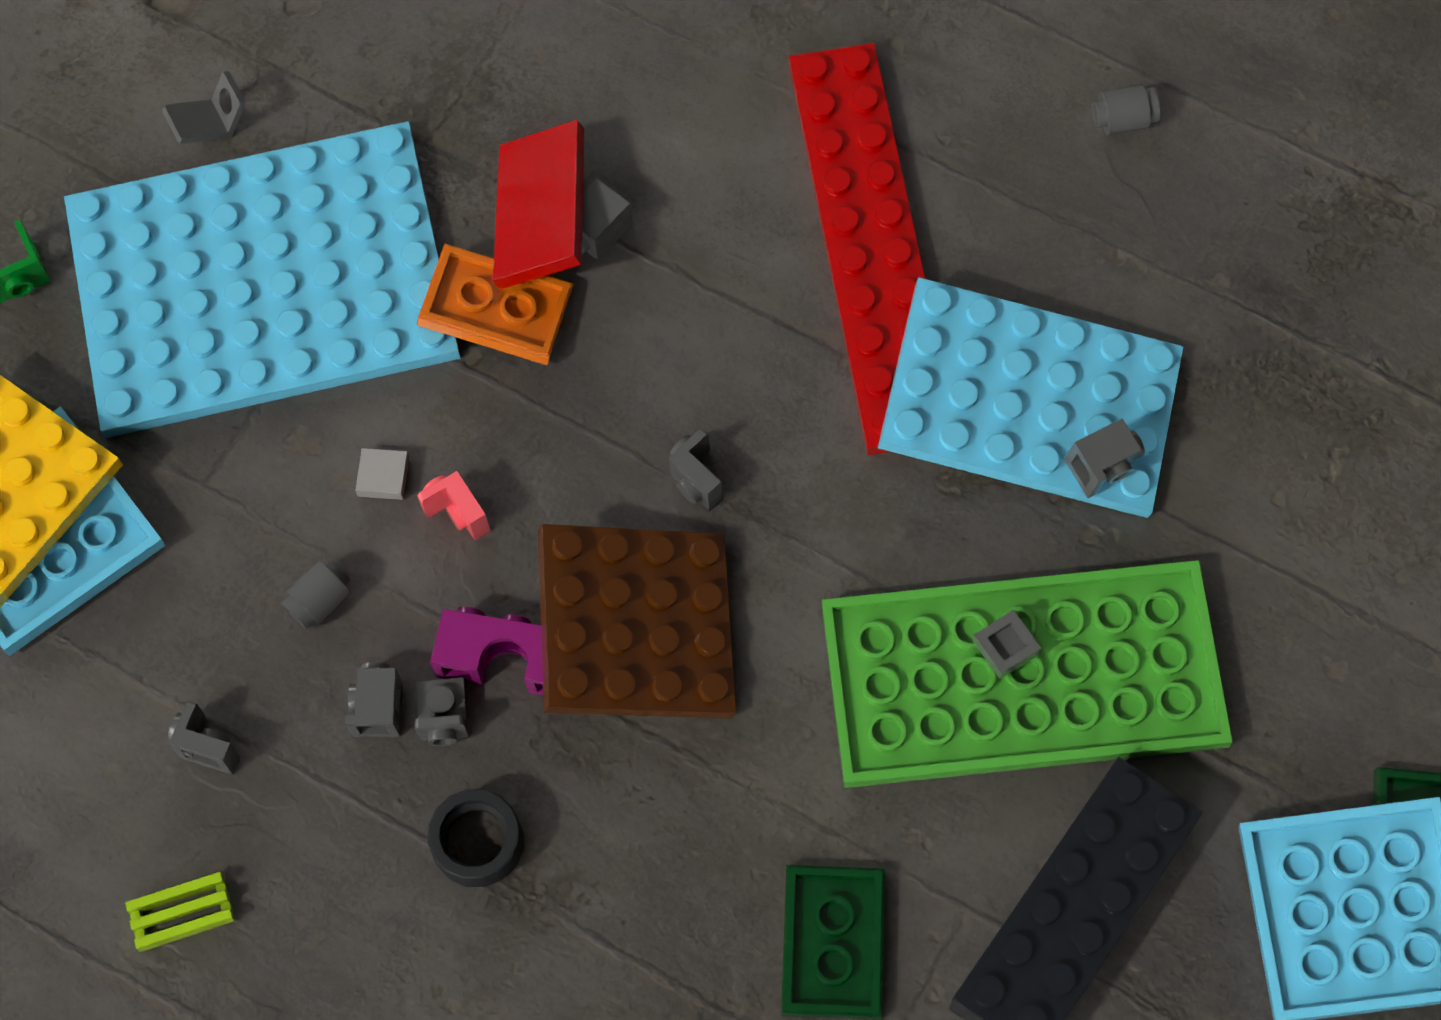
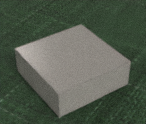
[355,448,409,500]

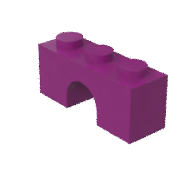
[430,606,544,696]

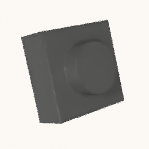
[973,610,1041,679]

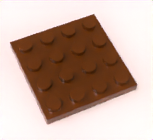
[538,524,736,719]

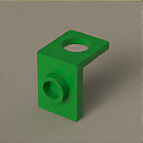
[0,219,51,303]

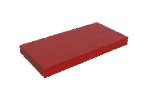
[493,119,584,290]

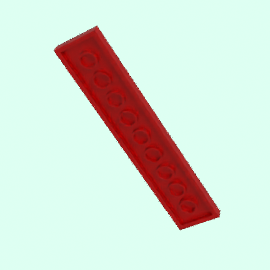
[789,43,925,456]

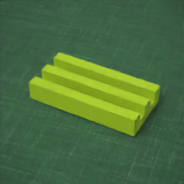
[125,872,235,952]

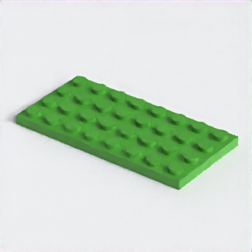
[822,560,1232,788]

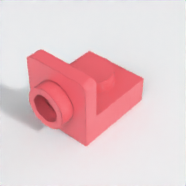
[417,471,491,540]

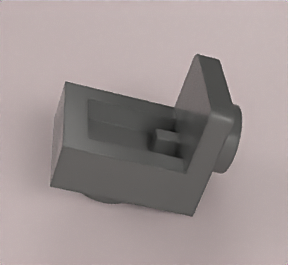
[669,428,722,511]

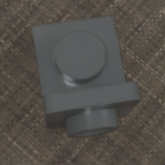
[415,677,469,746]
[168,701,240,775]

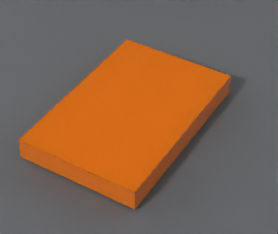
[417,243,574,365]

